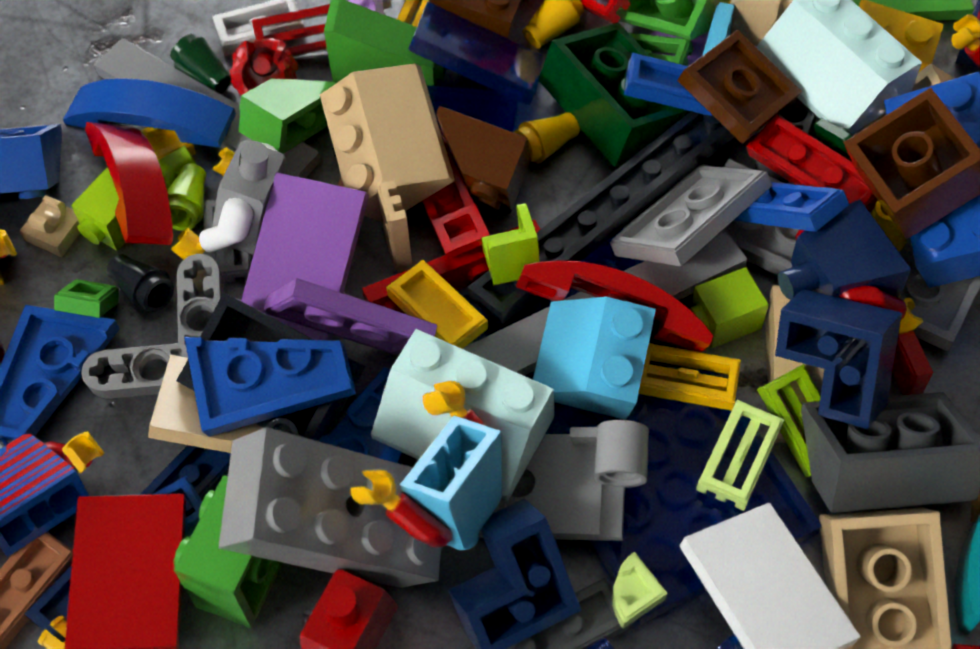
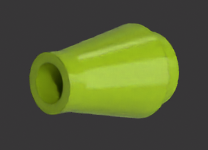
[167,164,207,231]

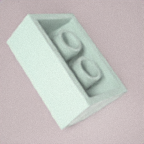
[756,0,922,134]
[371,329,554,501]

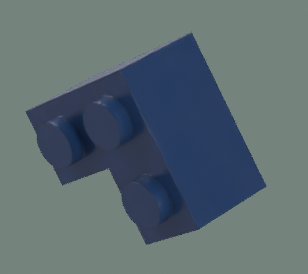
[775,289,902,429]
[448,498,582,649]

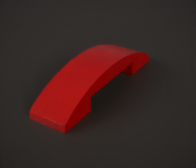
[85,122,173,245]
[422,127,490,259]
[515,260,713,353]

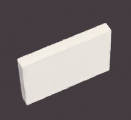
[679,502,860,649]

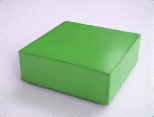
[54,279,119,318]

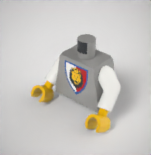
[171,141,286,260]

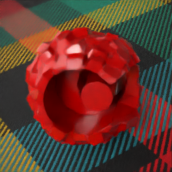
[229,38,299,96]

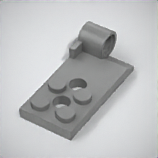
[479,420,649,541]

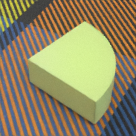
[612,552,667,629]

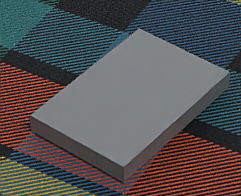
[609,166,772,266]

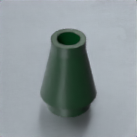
[170,34,232,94]

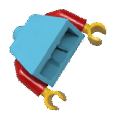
[351,381,502,550]

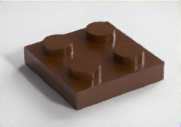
[677,30,802,144]

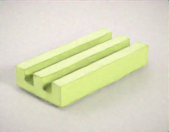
[696,400,784,511]

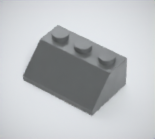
[801,392,980,513]

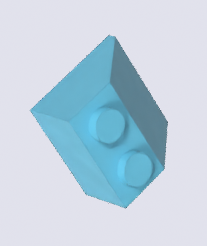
[533,297,656,420]

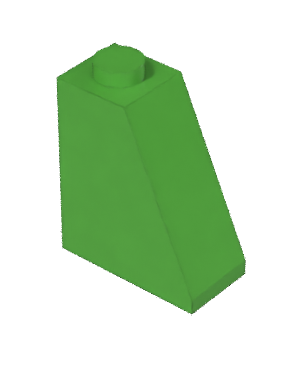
[324,0,447,96]

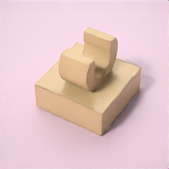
[19,195,80,257]

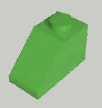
[239,78,336,154]

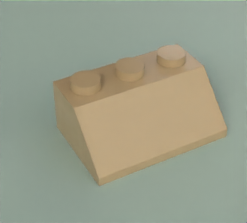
[320,63,455,222]

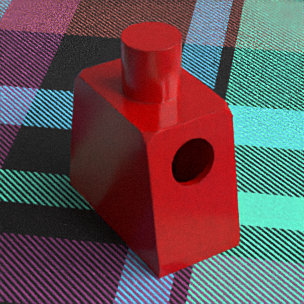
[300,569,398,649]

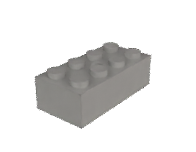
[219,427,441,588]

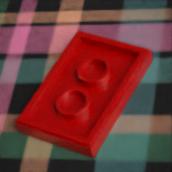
[64,494,186,649]

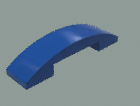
[63,78,236,148]

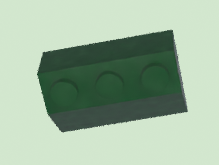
[538,22,690,167]

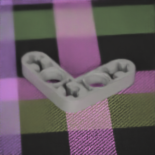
[81,254,224,399]

